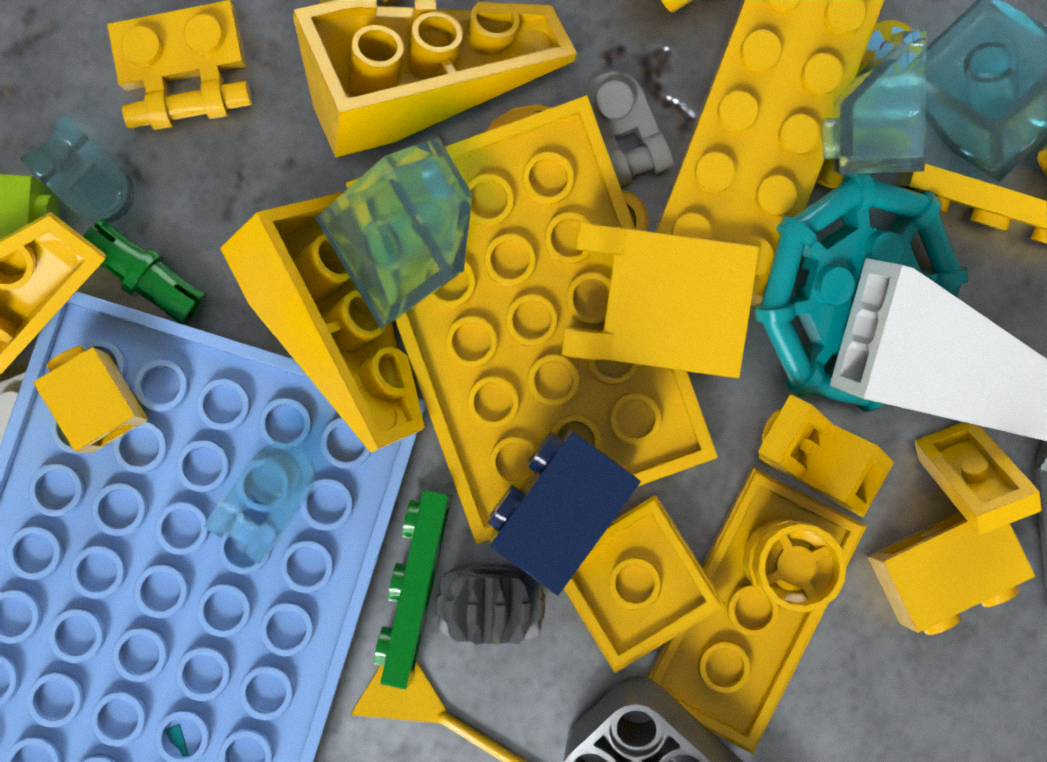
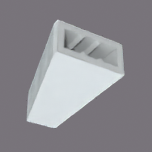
[829,258,1047,441]

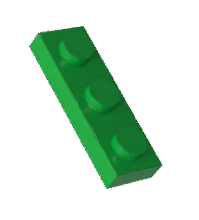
[374,490,453,690]

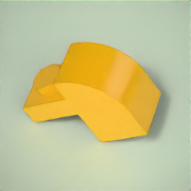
[758,394,894,518]

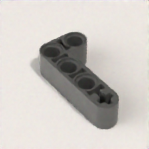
[563,676,743,762]

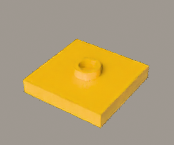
[564,495,726,673]

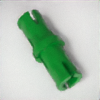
[83,218,207,325]

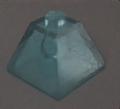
[821,29,927,175]
[315,137,473,329]

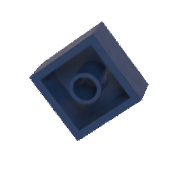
[487,427,641,596]

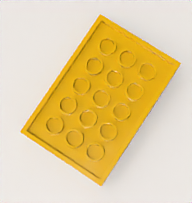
[346,95,718,545]

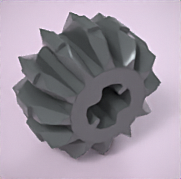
[435,565,546,646]

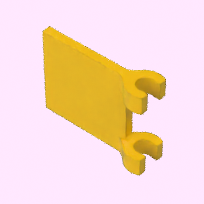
[561,223,760,379]

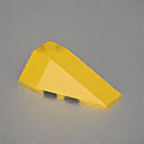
[293,0,577,158]
[220,190,425,453]
[0,212,106,375]

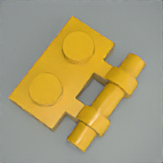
[107,0,252,130]

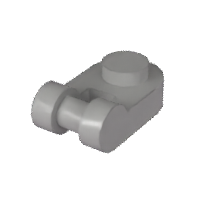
[584,71,674,188]

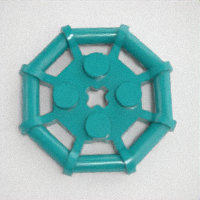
[754,170,968,412]

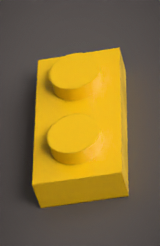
[915,422,1042,536]

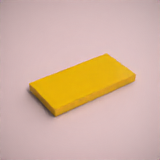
[645,468,867,754]

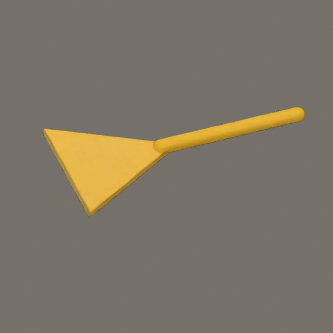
[350,661,527,762]

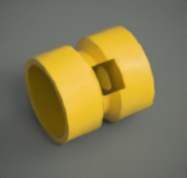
[743,518,847,613]

